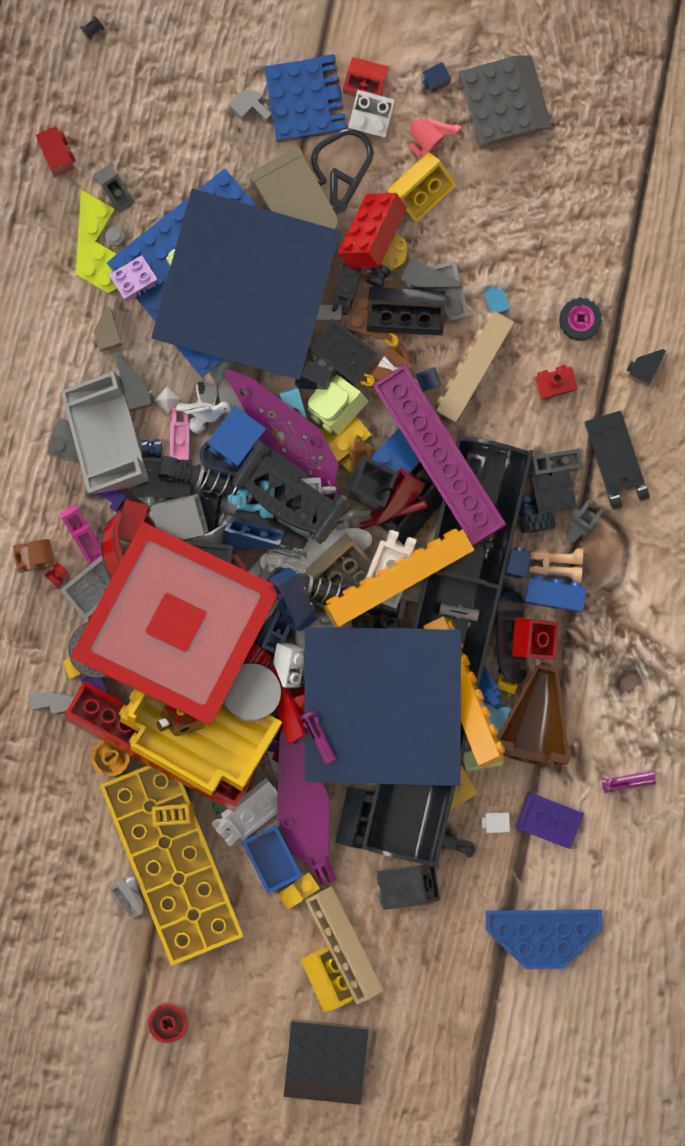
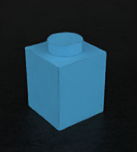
[483,286,510,314]

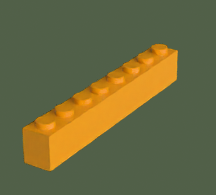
[423,616,505,768]

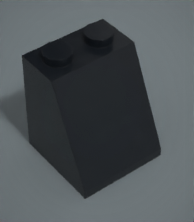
[377,864,440,910]

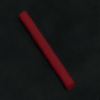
[359,500,428,530]

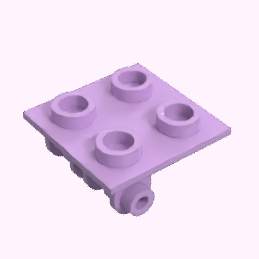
[109,255,158,302]

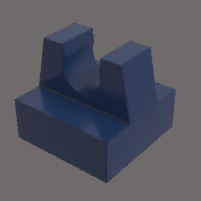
[416,367,442,392]

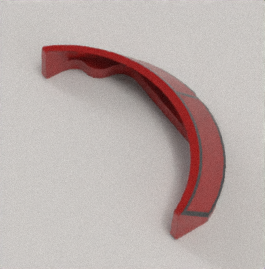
[101,511,123,579]

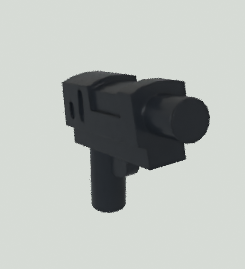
[442,833,476,858]

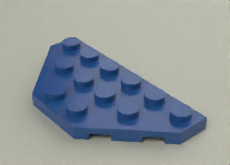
[485,909,602,969]

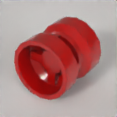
[44,562,71,588]

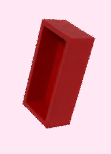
[338,193,407,268]

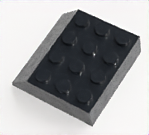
[283,1019,369,1105]

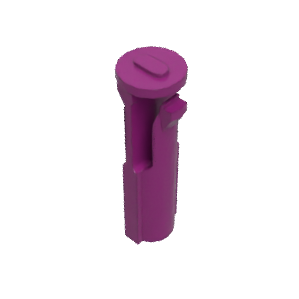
[300,710,336,764]
[602,770,656,794]

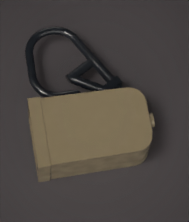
[248,129,374,230]

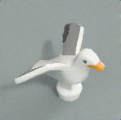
[176,382,231,434]

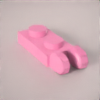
[170,407,190,460]

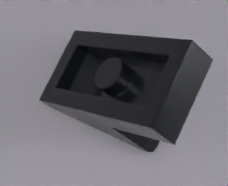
[294,361,334,390]

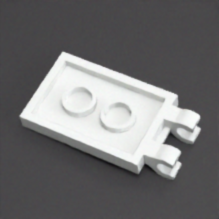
[365,530,417,609]
[212,778,278,846]

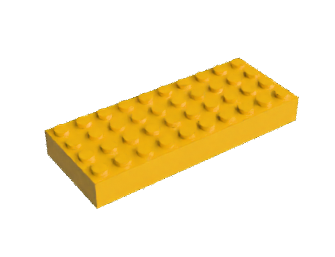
[100,766,244,966]

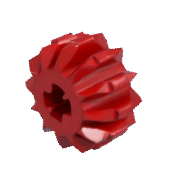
[245,643,272,668]

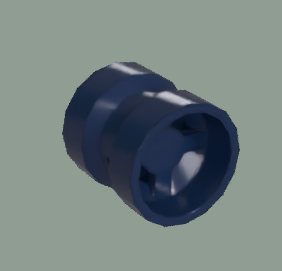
[142,439,162,458]
[518,495,537,517]

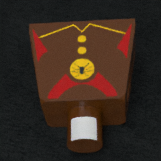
[156,705,205,736]

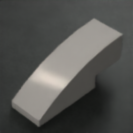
[28,693,74,714]

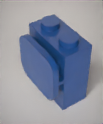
[207,406,266,468]

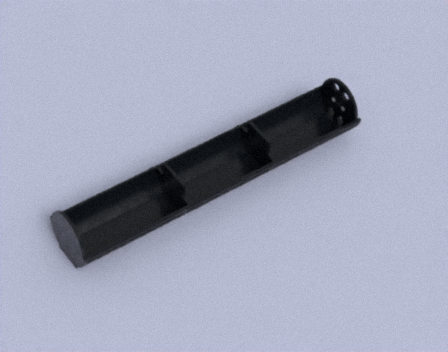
[362,433,533,866]

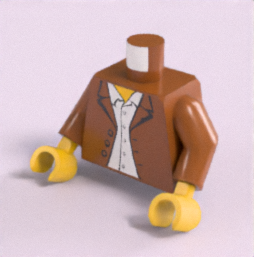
[360,333,418,390]

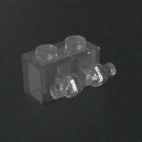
[264,544,307,576]

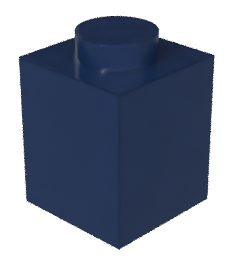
[420,62,451,93]

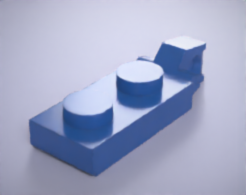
[478,664,503,710]

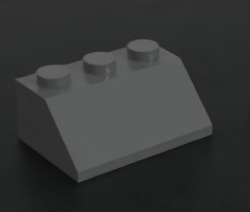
[47,418,80,463]

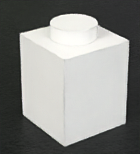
[481,812,510,833]

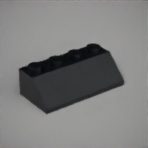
[366,287,446,336]
[378,462,443,546]

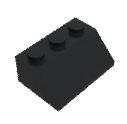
[335,786,375,850]

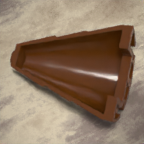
[496,663,570,766]

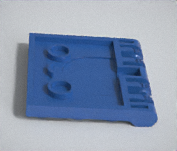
[264,54,348,142]

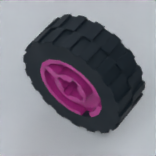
[559,297,602,341]

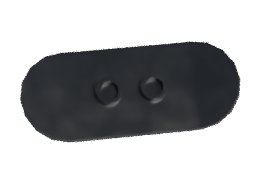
[495,590,527,684]

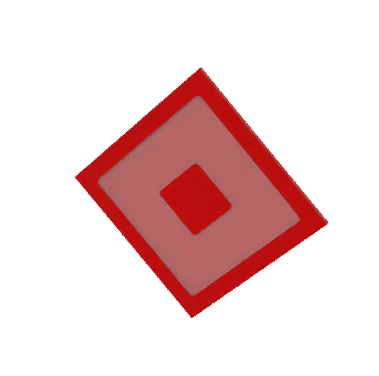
[70,522,277,726]

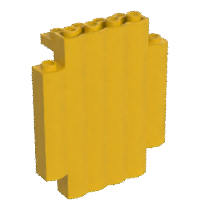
[119,689,282,796]

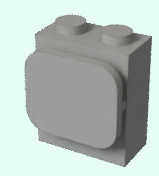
[150,494,208,540]

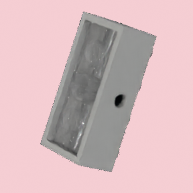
[60,541,127,620]

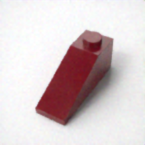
[370,468,426,524]

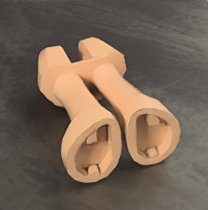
[528,548,583,584]

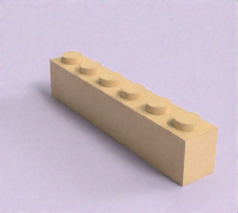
[436,311,514,422]
[305,886,384,1004]

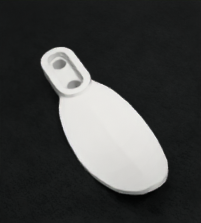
[260,528,372,572]

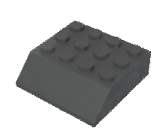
[458,55,552,148]

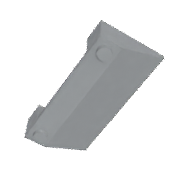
[61,371,149,495]

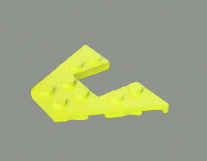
[76,190,148,294]

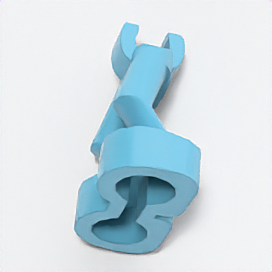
[228,481,275,518]

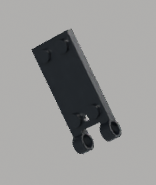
[584,410,650,510]

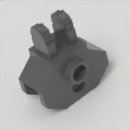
[566,500,603,543]

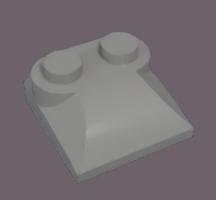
[109,876,143,919]

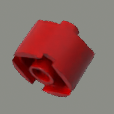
[148,1002,188,1043]

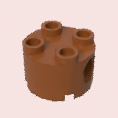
[13,539,55,573]

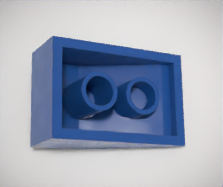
[371,428,420,473]

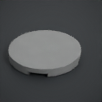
[224,664,281,722]

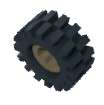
[519,513,555,533]

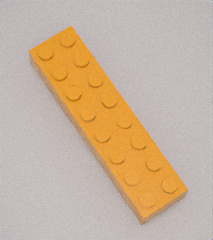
[323,529,474,627]

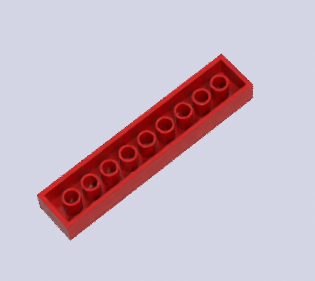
[65,681,255,812]

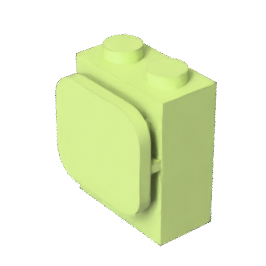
[307,375,369,436]

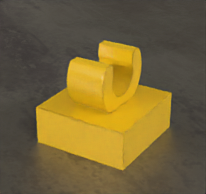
[497,674,518,698]

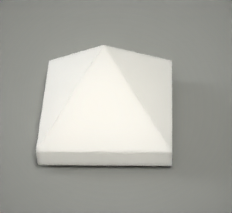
[154,387,181,414]

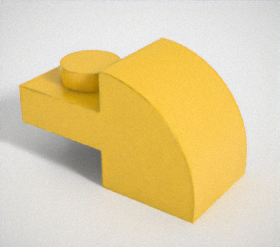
[277,872,320,909]

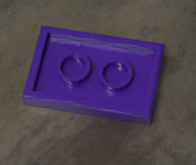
[516,792,584,849]

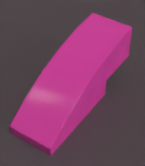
[60,504,102,565]

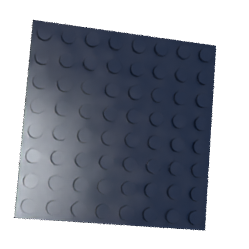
[151,188,340,380]
[305,627,461,786]

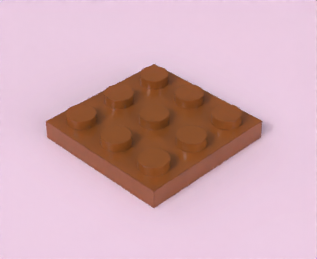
[346,274,411,343]

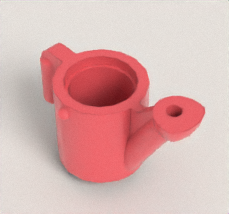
[409,117,463,158]

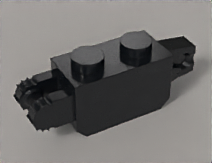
[332,262,363,315]

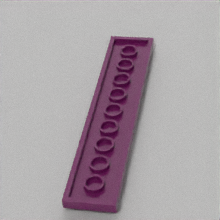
[373,364,507,546]

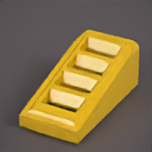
[152,803,195,826]

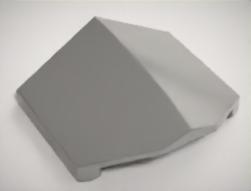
[192,521,228,545]

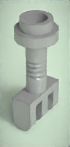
[336,507,372,531]

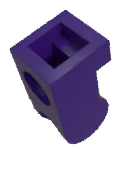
[95,490,128,513]

